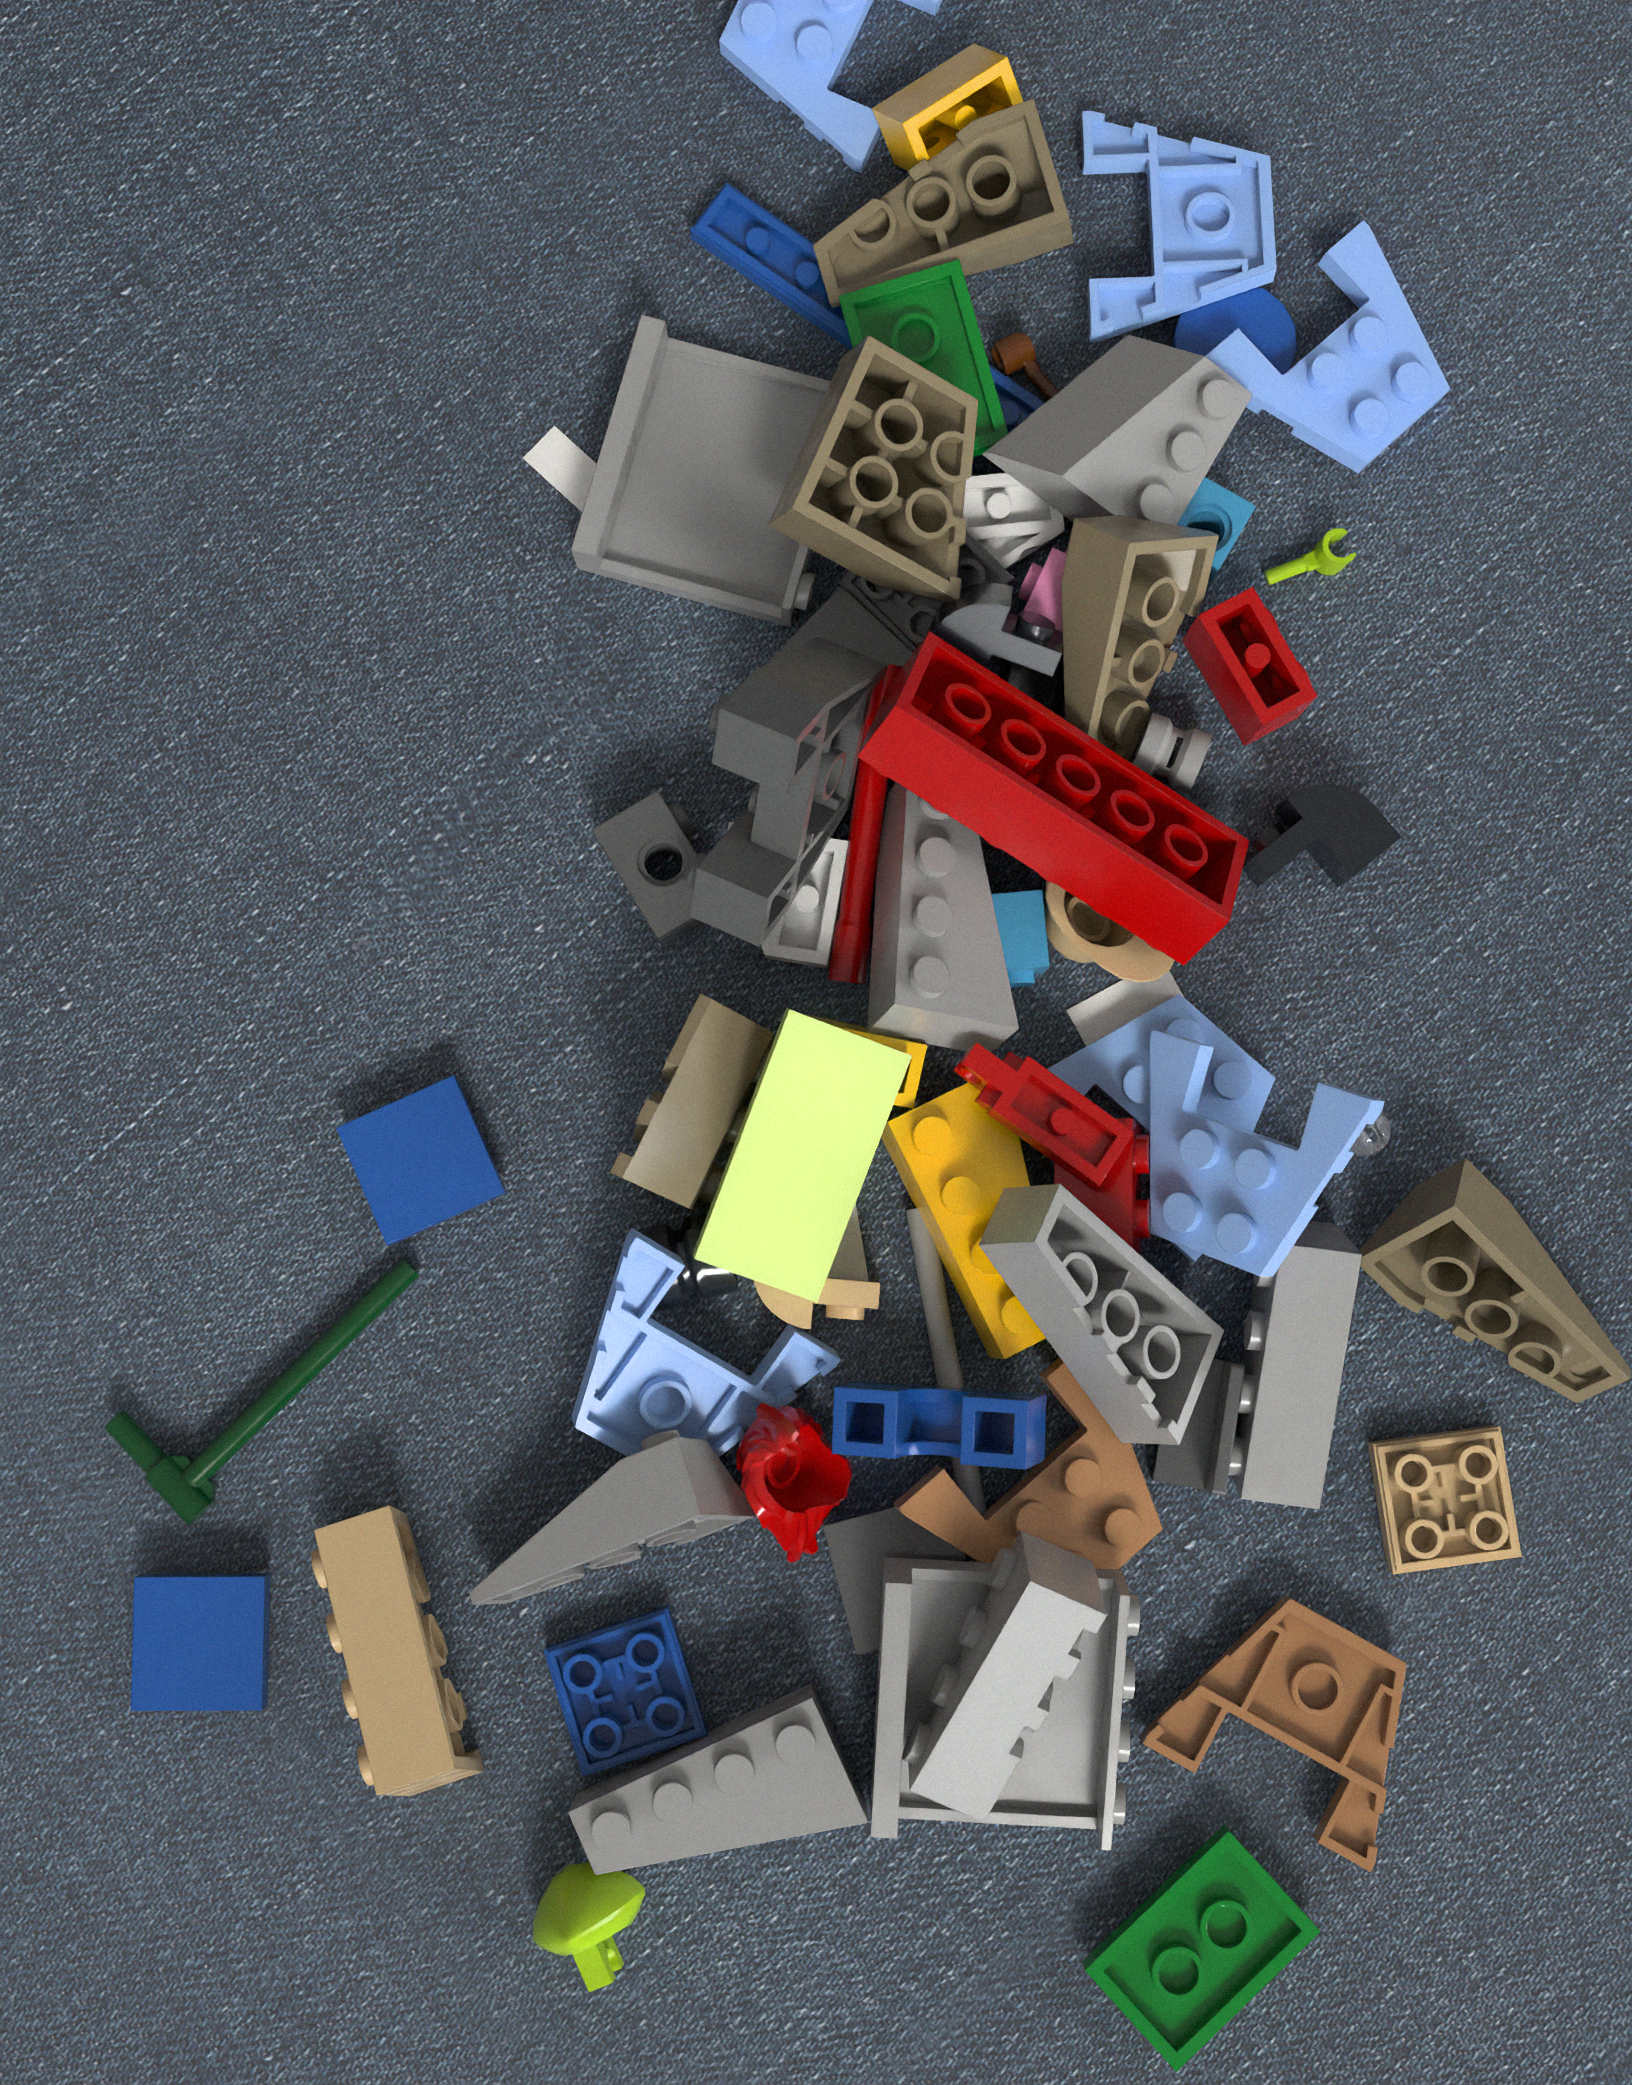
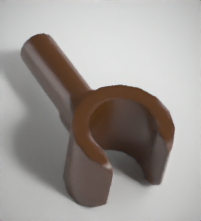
[991,333,1059,401]

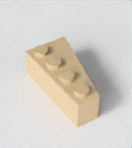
[311,1505,485,1796]

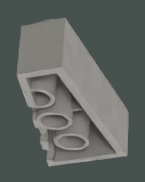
[867,782,1019,1053]
[979,1184,1224,1445]
[1229,1221,1362,1509]

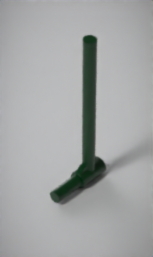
[104,1257,421,1526]

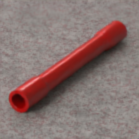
[828,663,902,984]

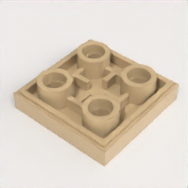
[1367,1425,1522,1574]

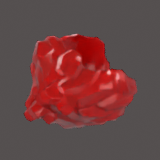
[736,1402,853,1563]

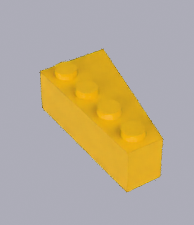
[881,1082,1046,1359]

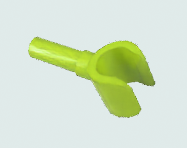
[1263,528,1356,586]

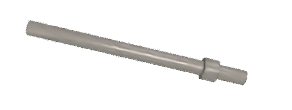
[906,1208,986,1562]

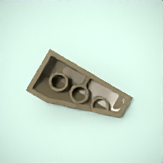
[813,98,1074,308]
[1359,1158,1631,1403]

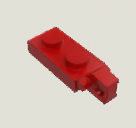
[954,1043,1134,1190]

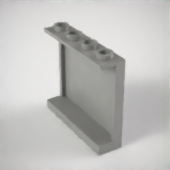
[571,314,831,627]
[870,1557,1140,1850]

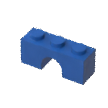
[832,1381,1046,1470]

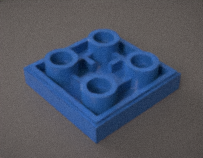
[336,1075,508,1245]
[131,1573,270,1711]
[543,1605,708,1777]

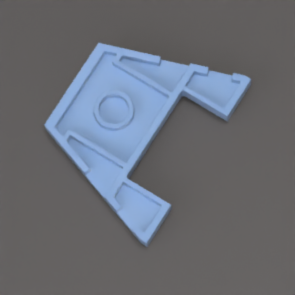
[719,0,943,174]
[1081,111,1277,343]
[1205,220,1450,473]
[1047,994,1275,1262]
[1150,1029,1385,1276]
[571,1228,841,1458]

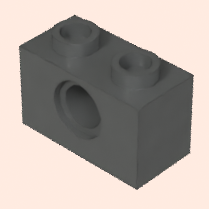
[592,790,703,947]

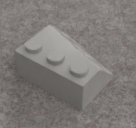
[982,335,1253,525]

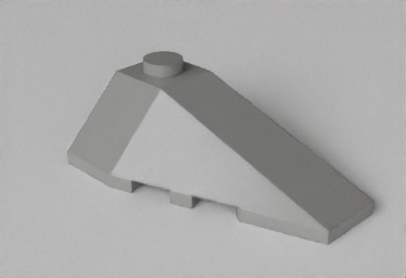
[469,1430,755,1605]

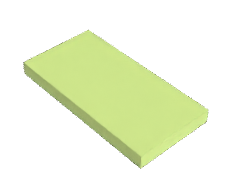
[692,1008,912,1303]

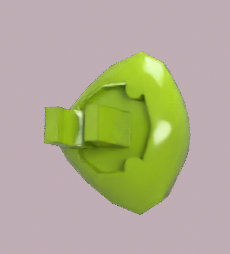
[533,1862,645,1992]

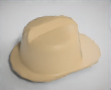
[1044,880,1175,983]

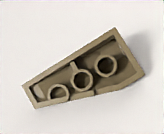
[1061,515,1219,761]

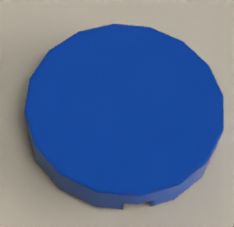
[1172,287,1297,375]

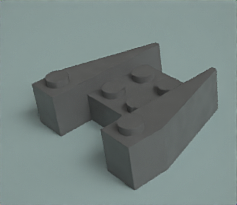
[687,637,888,947]

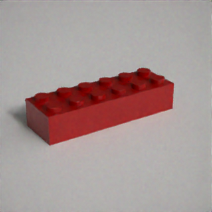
[857,631,1249,966]

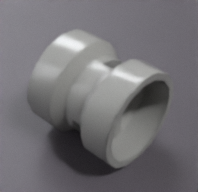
[1131,712,1212,793]

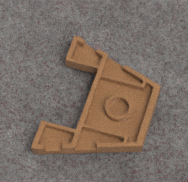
[893,1357,1163,1570]
[1139,1595,1407,1872]

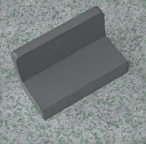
[1150,1358,1245,1496]

